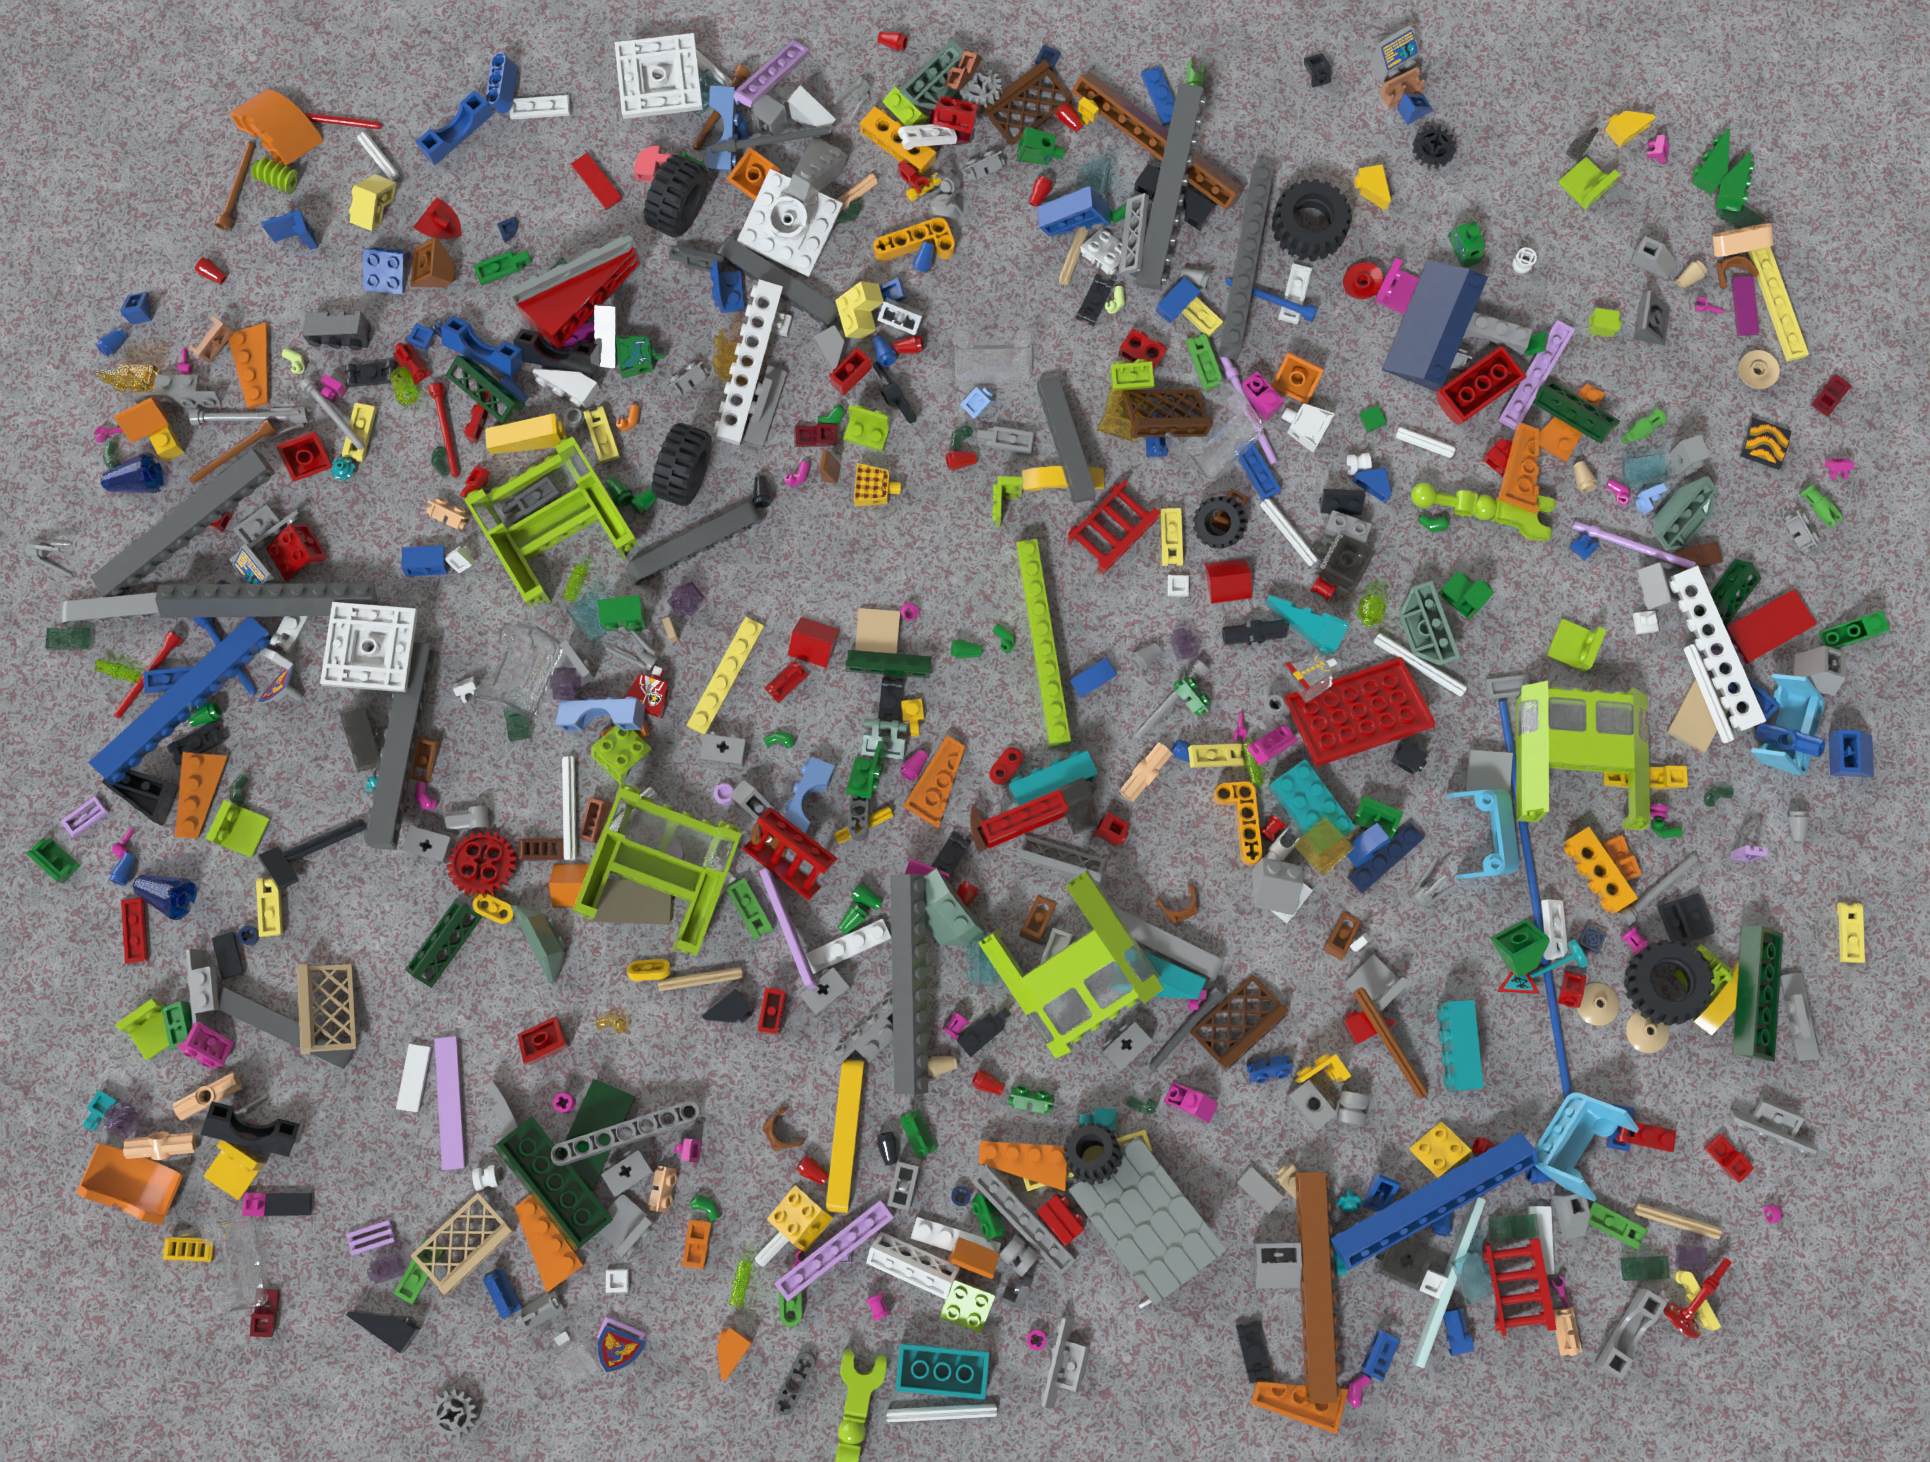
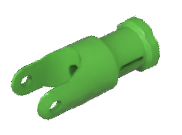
[1186,59,1205,87]
[1621,408,1667,444]
[1799,483,1843,528]

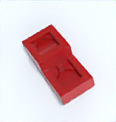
[1704,1134,1755,1183]

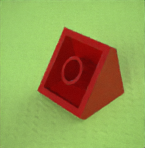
[276,431,332,482]
[1204,558,1252,604]
[787,617,840,668]
[517,1016,570,1065]

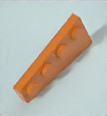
[228,322,269,409]
[1539,384,1605,462]
[1498,423,1539,514]
[902,735,965,829]
[175,752,227,839]
[978,1141,1067,1191]
[514,1195,584,1293]
[1250,1382,1349,1434]

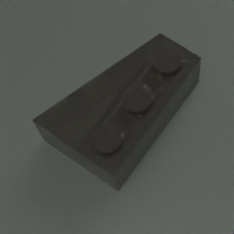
[339,701,382,772]
[1060,777,1097,835]

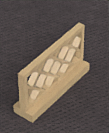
[297,964,356,1055]
[410,1193,515,1295]

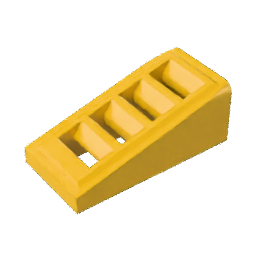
[163,1236,215,1262]

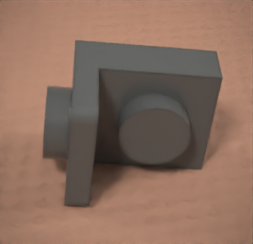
[1001,1273,1034,1310]

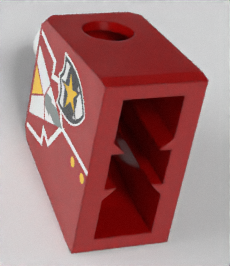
[624,666,669,719]

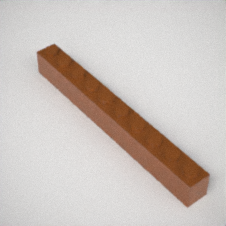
[1071,72,1245,210]
[1295,1172,1340,1403]

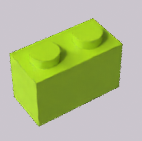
[882,86,930,126]

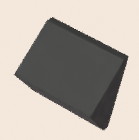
[1634,291,1670,345]

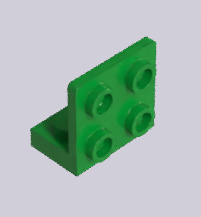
[846,741,885,799]

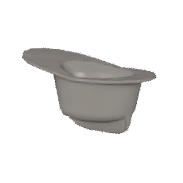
[930,194,969,227]

